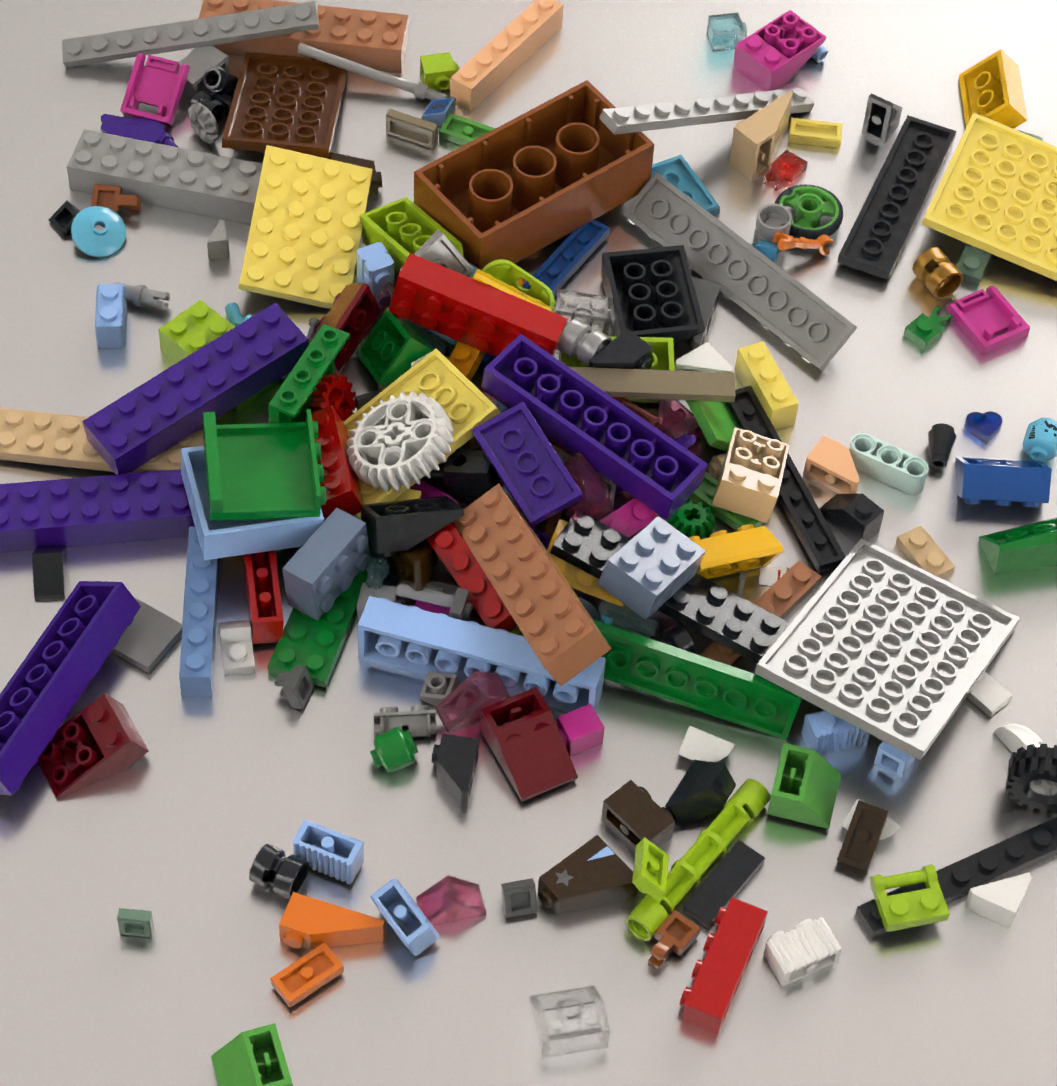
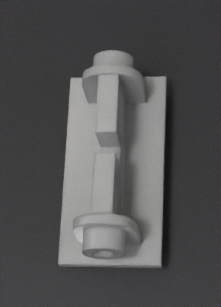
[374,705,437,737]

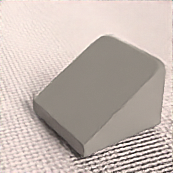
[207,220,230,260]

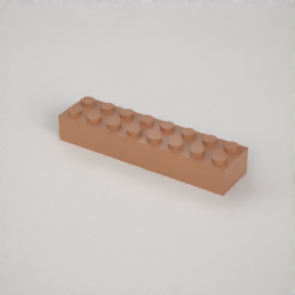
[198,0,408,73]
[453,483,612,686]

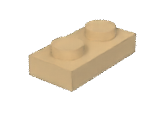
[896,525,955,579]

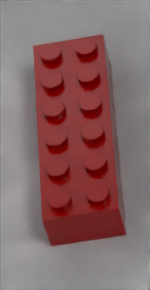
[388,253,568,357]

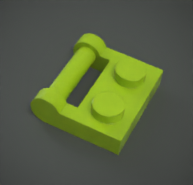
[870,864,950,932]

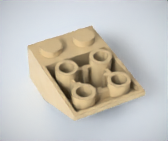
[729,90,793,182]
[712,427,789,523]

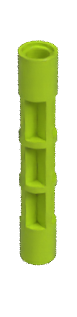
[625,779,771,941]

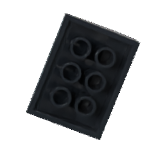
[601,245,705,344]

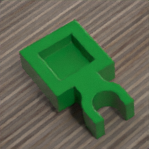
[903,306,952,350]

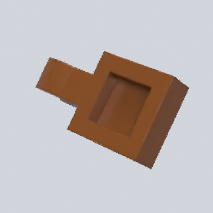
[91,184,141,215]
[648,910,701,969]

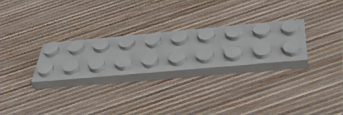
[623,172,858,371]

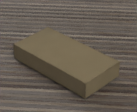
[386,109,438,149]

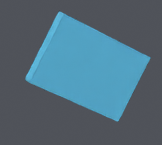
[651,155,720,216]

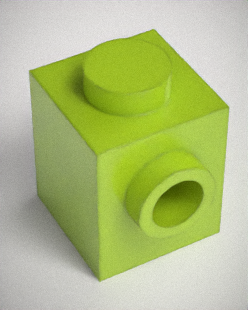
[420,52,459,91]

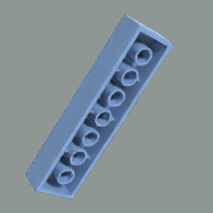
[358,596,606,714]

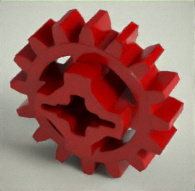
[310,374,356,422]

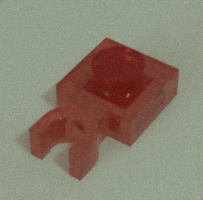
[763,149,808,192]

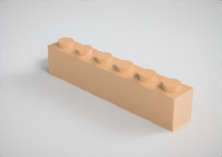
[450,0,563,112]

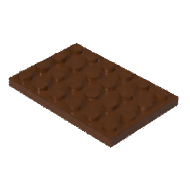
[222,52,348,158]

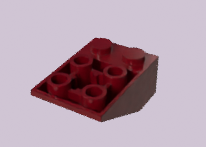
[480,687,578,802]
[38,693,149,798]

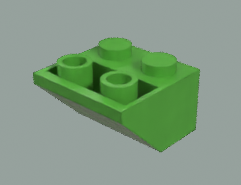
[767,743,841,829]
[211,1023,293,1086]

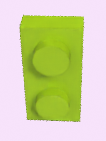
[632,837,669,901]

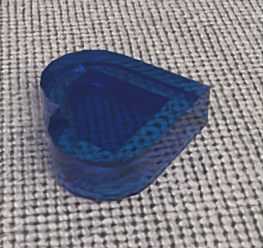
[964,411,1002,444]

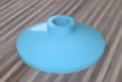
[71,206,126,258]

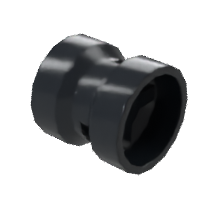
[189,90,227,124]

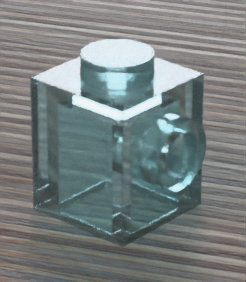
[706,12,747,52]

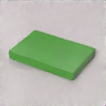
[686,400,740,451]

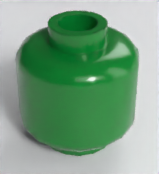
[370,727,419,773]

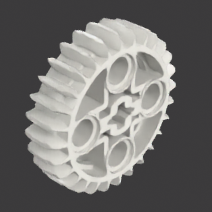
[346,392,454,492]

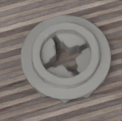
[188,102,218,144]

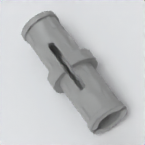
[114,282,170,310]

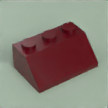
[309,283,380,374]

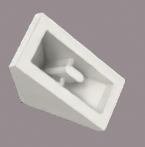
[675,342,732,373]
[965,872,1032,928]

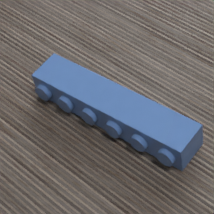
[179,527,220,697]

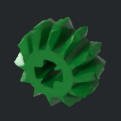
[666,499,716,539]

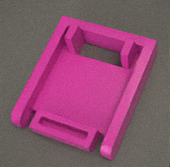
[120,53,190,127]
[946,285,1030,356]

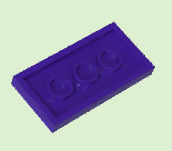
[472,402,583,527]

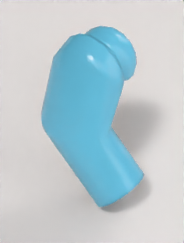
[225,302,254,327]

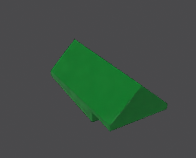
[979,517,1057,575]

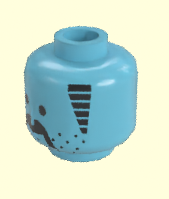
[1023,418,1057,462]

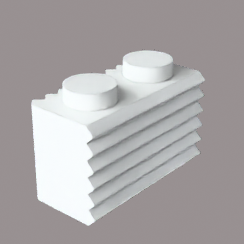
[763,917,842,986]

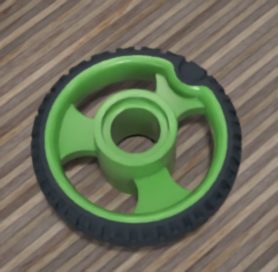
[775,184,843,240]

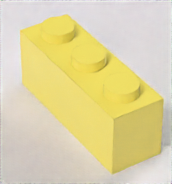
[735,341,799,430]

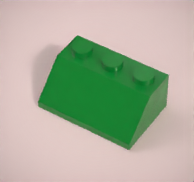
[355,308,434,387]

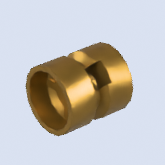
[912,247,964,299]

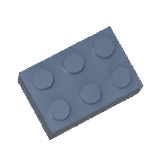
[282,508,371,620]
[598,516,706,620]

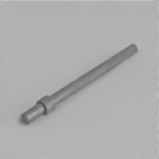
[297,43,448,100]

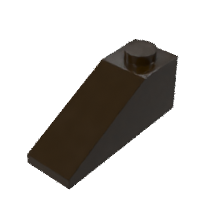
[391,541,438,591]

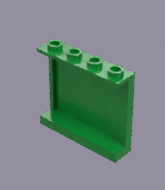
[268,324,350,423]
[203,409,326,521]

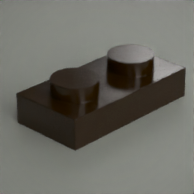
[837,800,890,872]

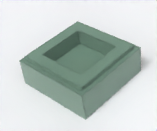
[117,908,154,937]

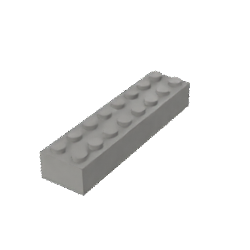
[67,129,262,225]

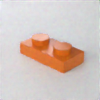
[270,942,344,1008]

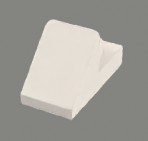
[219,619,255,676]

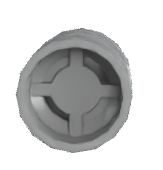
[753,203,792,254]
[558,318,612,367]

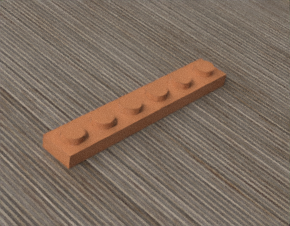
[700,560,822,667]

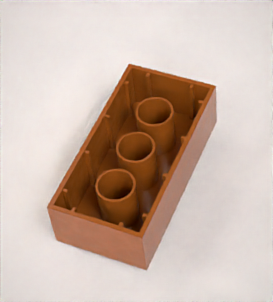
[414,80,654,270]

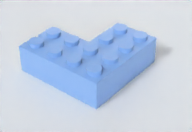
[181,446,324,560]

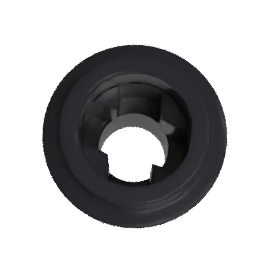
[203,66,238,92]
[928,423,957,468]

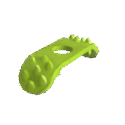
[482,259,556,312]

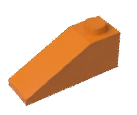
[279,892,385,950]

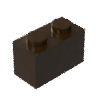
[601,780,675,849]

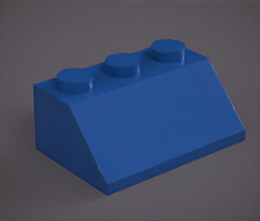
[955,457,1052,507]

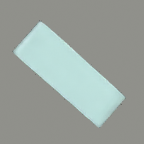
[849,433,929,495]

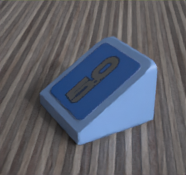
[421,97,456,126]

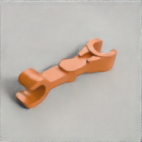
[772,232,834,255]

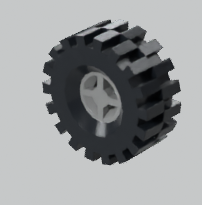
[1005,743,1057,814]

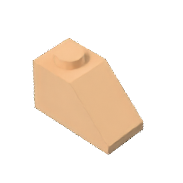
[803,435,860,494]

